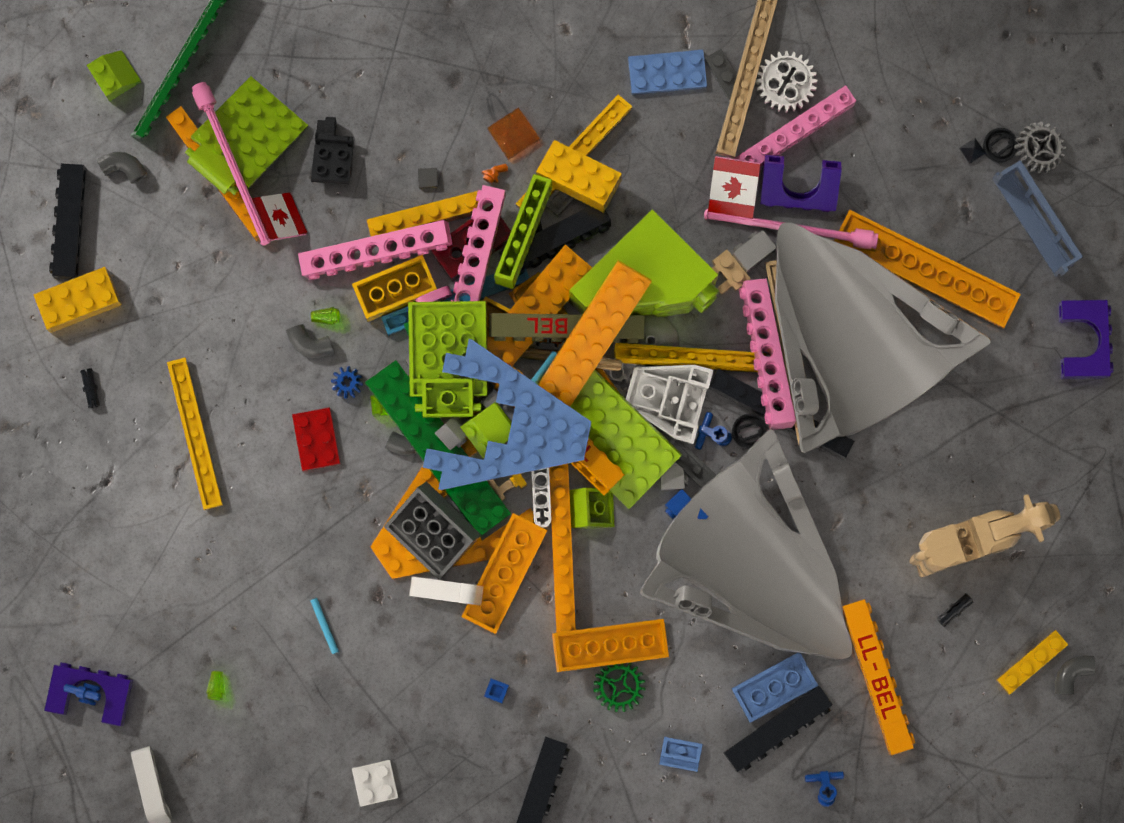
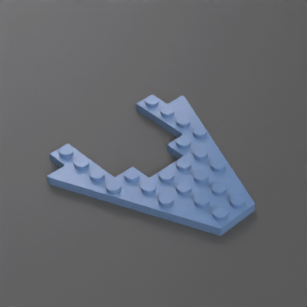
[423,339,591,490]

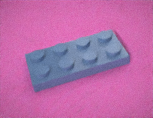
[628,50,707,95]
[731,653,818,723]

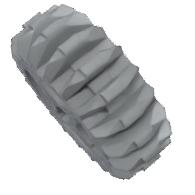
[1014,122,1066,173]

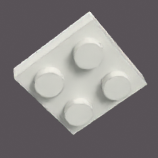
[352,760,399,807]

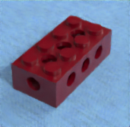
[430,204,511,282]

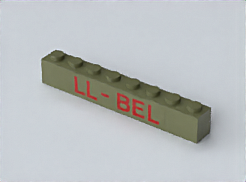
[489,313,644,343]

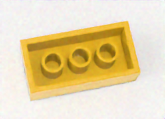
[536,140,622,213]
[352,255,437,322]
[33,267,122,333]

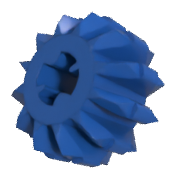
[331,366,364,399]

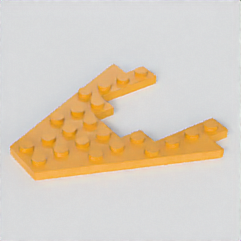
[370,437,538,579]

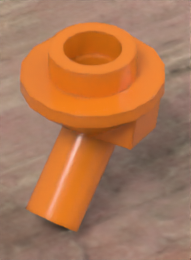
[482,164,508,184]

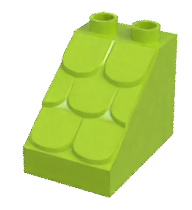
[569,209,719,317]

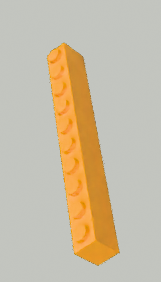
[549,464,576,633]

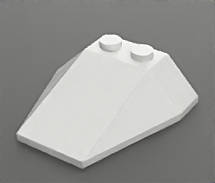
[626,365,713,444]

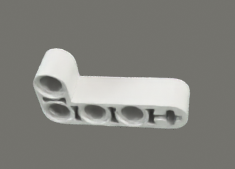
[531,468,551,528]
[409,577,484,606]
[131,746,172,823]

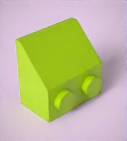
[86,50,141,102]
[460,401,512,458]
[569,488,615,529]

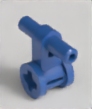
[694,412,732,450]
[63,683,101,706]
[805,771,844,807]

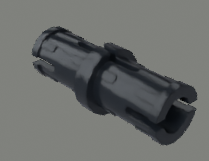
[80,368,100,408]
[937,593,974,627]

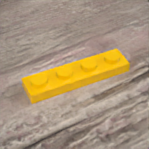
[996,630,1068,695]

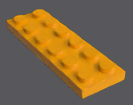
[461,513,548,634]
[552,619,669,672]

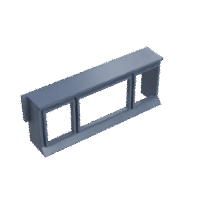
[992,160,1083,277]

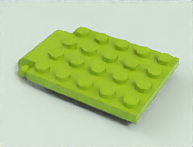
[185,76,308,195]
[408,301,488,418]

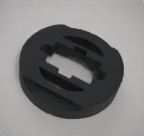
[983,128,1018,163]
[732,414,767,449]

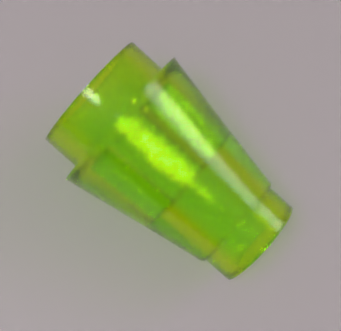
[311,307,340,326]
[206,671,225,700]

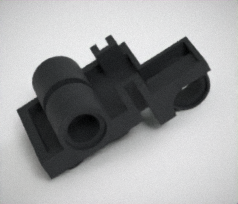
[311,117,354,185]

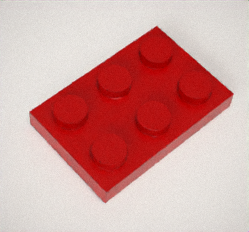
[292,407,340,471]

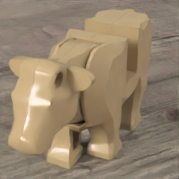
[909,494,1061,578]

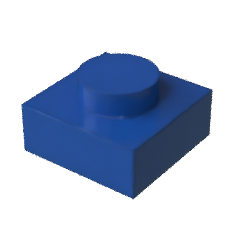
[484,678,509,703]

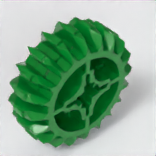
[593,662,646,712]

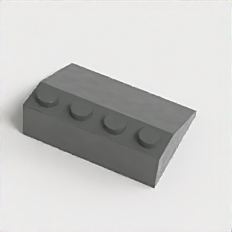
[384,482,481,580]

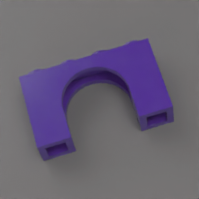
[760,155,842,212]
[1059,300,1113,379]
[44,662,133,726]

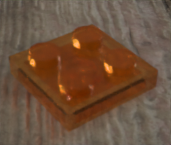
[487,107,540,160]

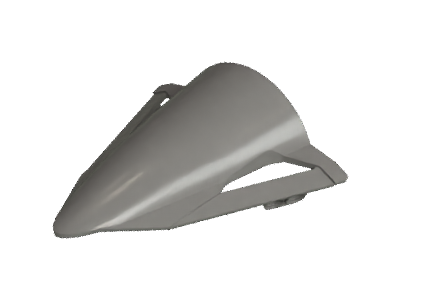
[775,222,991,453]
[640,429,852,660]

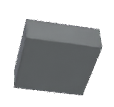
[418,168,438,189]

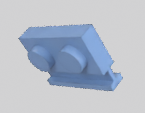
[659,737,703,772]

